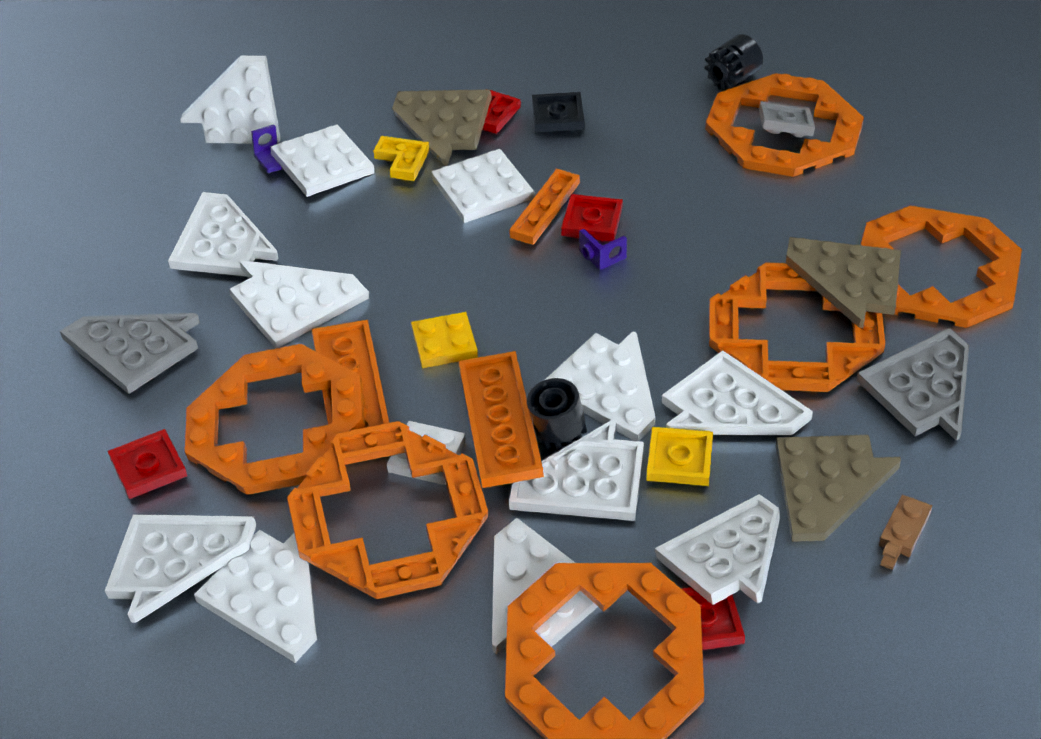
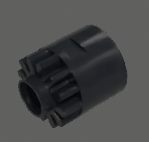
[704,34,763,90]
[527,378,587,452]

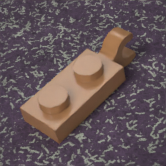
[879,494,933,570]

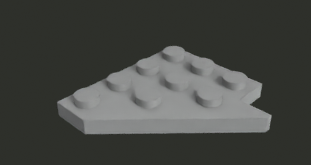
[60,313,200,394]
[857,328,969,440]

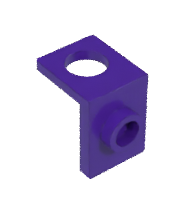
[251,124,283,173]
[579,229,627,270]

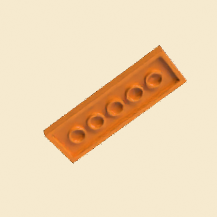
[312,319,389,428]
[458,351,544,488]

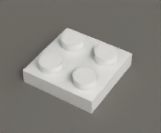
[387,421,466,485]

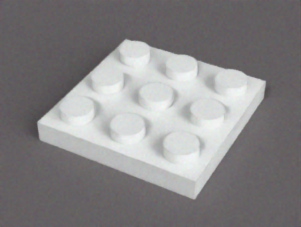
[271,124,374,197]
[431,149,534,223]

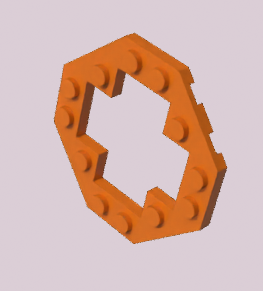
[705,73,864,177]
[861,205,1022,328]
[709,262,885,392]
[185,344,365,495]
[287,421,488,599]
[505,563,704,739]

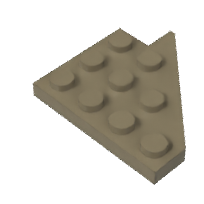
[392,89,492,166]
[786,237,901,328]
[776,435,901,542]

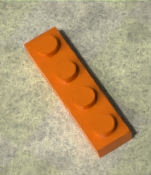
[509,169,580,245]

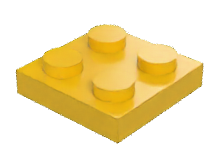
[411,312,478,368]
[646,427,713,486]

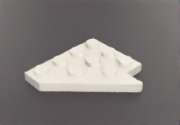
[180,55,281,144]
[168,192,278,277]
[229,260,369,348]
[545,331,655,441]
[662,350,813,435]
[509,420,644,521]
[655,494,780,605]
[105,514,257,623]
[492,518,598,654]
[194,530,317,663]

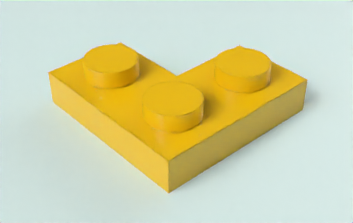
[373,136,430,181]

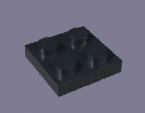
[532,92,585,133]

